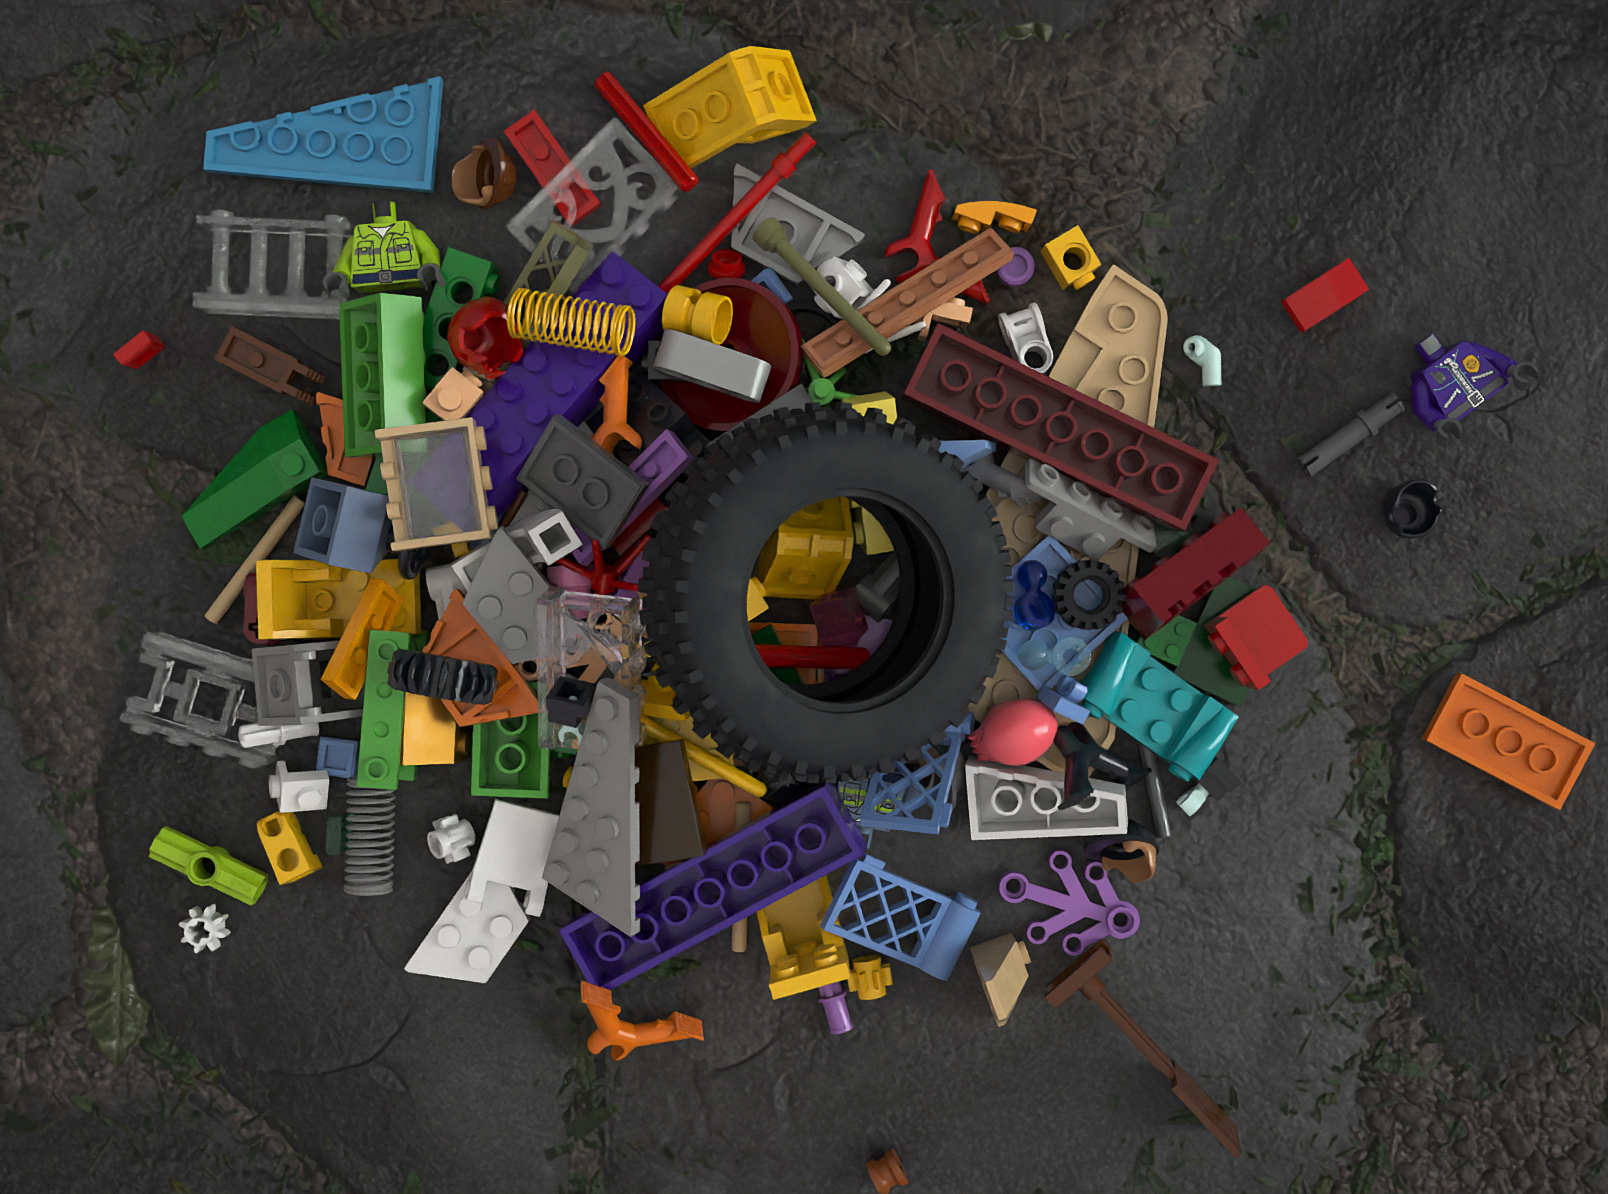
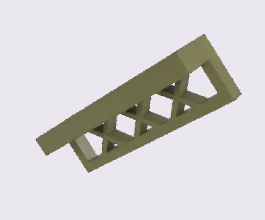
[500,220,593,372]

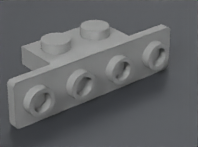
[1025,458,1157,561]

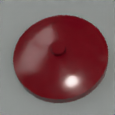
[657,278,803,432]

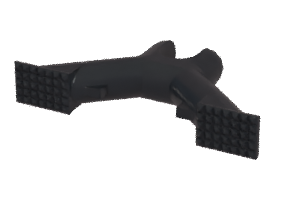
[1053,722,1152,810]

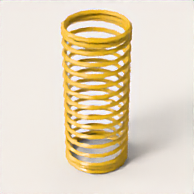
[507,288,635,357]

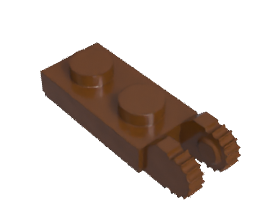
[214,326,327,406]

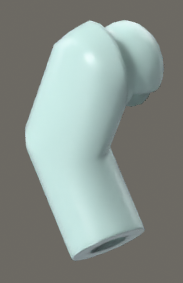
[1183,335,1222,387]

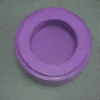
[996,247,1035,287]

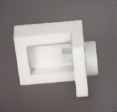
[269,761,329,813]

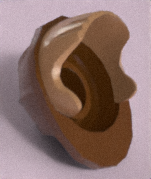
[452,138,517,210]

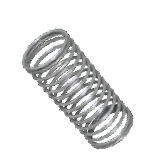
[343,776,396,896]

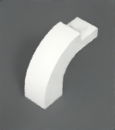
[450,509,582,592]

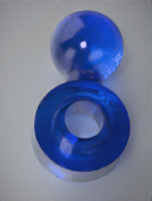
[1014,560,1055,631]

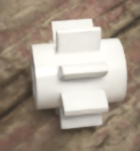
[427,814,475,864]
[179,904,231,953]

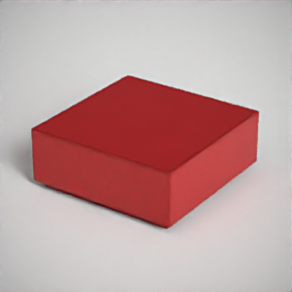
[113,330,165,369]

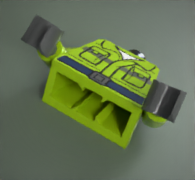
[323,201,446,299]

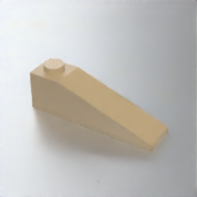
[969,933,1031,1027]

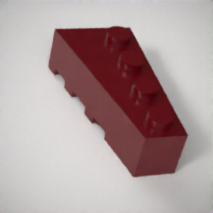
[1121,508,1270,641]

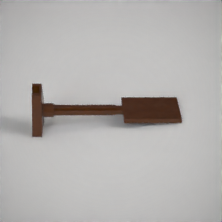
[1045,938,1242,1159]

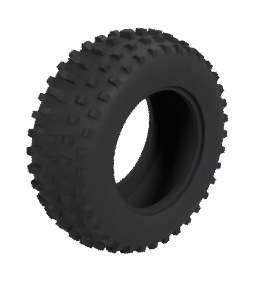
[638,402,1013,783]

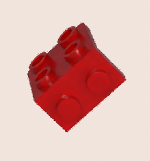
[1204,585,1308,690]

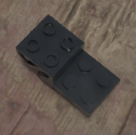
[585,372,710,509]

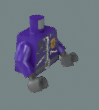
[1410,333,1538,447]

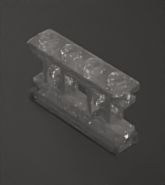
[119,631,279,769]

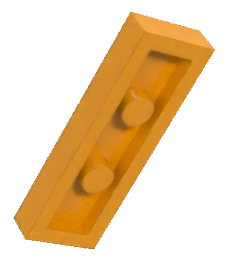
[320,578,404,700]

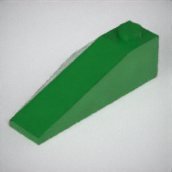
[181,409,330,549]

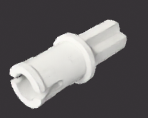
[238,723,319,748]

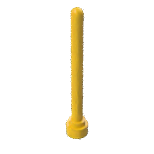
[639,713,767,797]

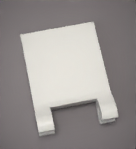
[464,799,559,917]

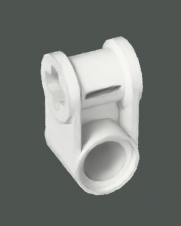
[998,302,1053,374]

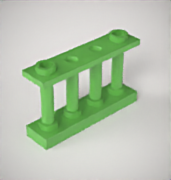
[356,630,430,790]

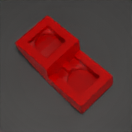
[1281,258,1369,333]

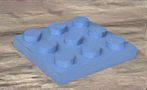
[1001,535,1128,692]

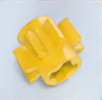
[847,955,893,1000]

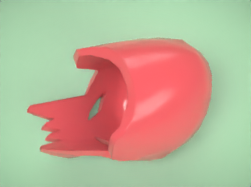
[966,698,1058,766]

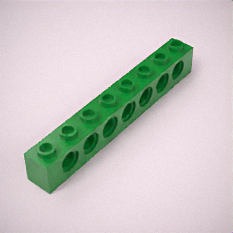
[365,247,500,514]

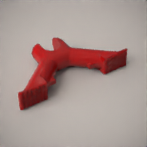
[884,169,990,306]

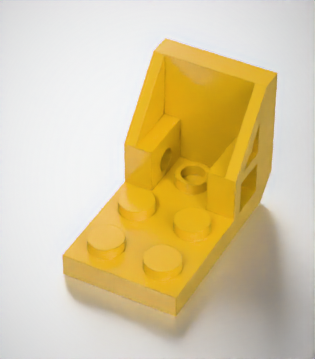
[643,46,817,169]
[757,496,854,600]
[256,559,422,640]
[757,875,851,1000]

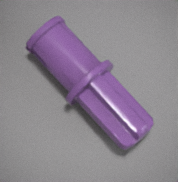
[818,981,853,1034]

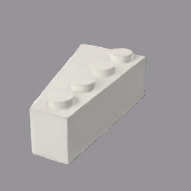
[965,755,1128,840]

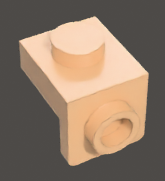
[913,297,973,341]
[422,367,484,421]

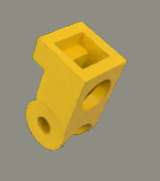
[257,810,323,885]

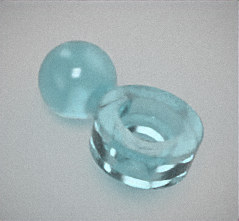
[1018,637,1091,676]

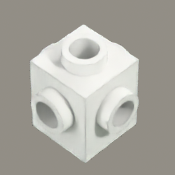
[813,257,874,319]

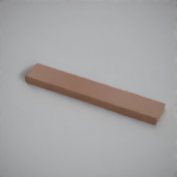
[801,227,1014,379]

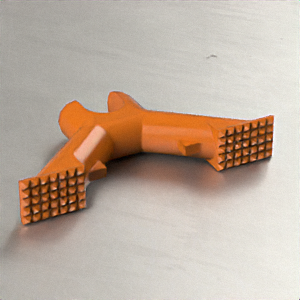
[590,356,642,456]
[580,981,704,1061]

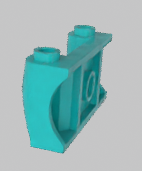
[1079,631,1239,782]

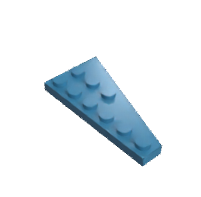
[203,76,443,193]

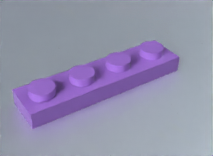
[570,429,694,566]

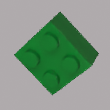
[1133,615,1197,666]

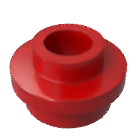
[707,249,745,279]

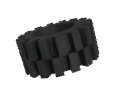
[1051,560,1126,630]

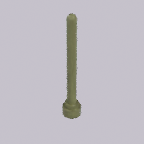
[752,217,891,356]

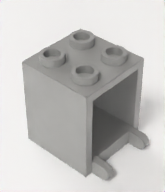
[252,640,366,726]

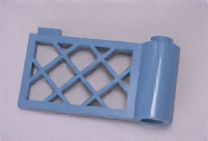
[860,706,975,835]
[820,853,981,981]

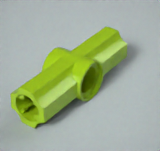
[149,826,269,906]

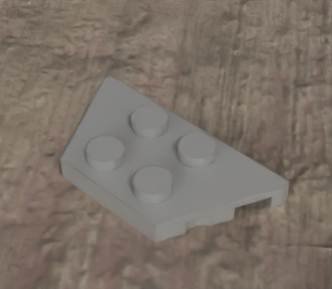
[731,164,865,286]
[462,525,597,664]

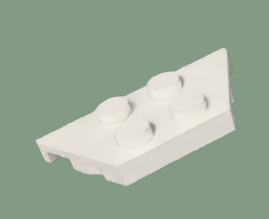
[404,873,531,983]

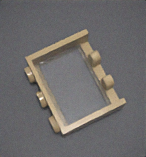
[374,417,498,552]

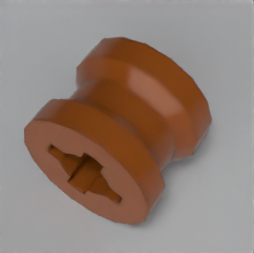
[865,1148,909,1194]

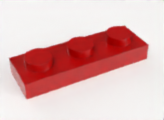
[504,109,602,227]

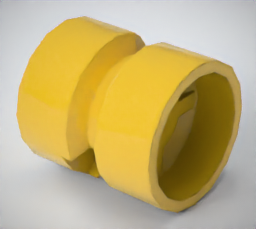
[662,285,733,345]

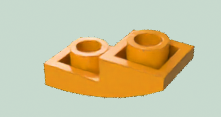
[951,201,1037,234]

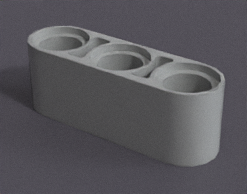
[652,329,772,403]

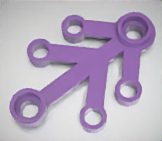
[998,848,1140,956]

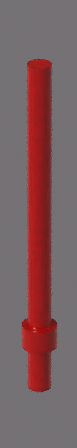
[658,132,816,294]

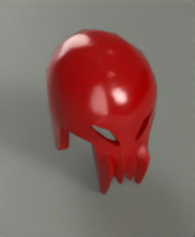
[447,296,524,379]

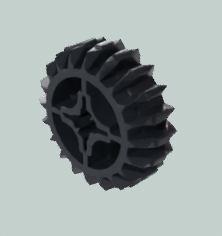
[387,649,498,705]

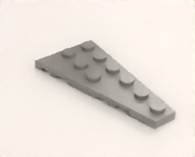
[542,677,640,937]

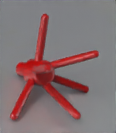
[555,534,652,606]

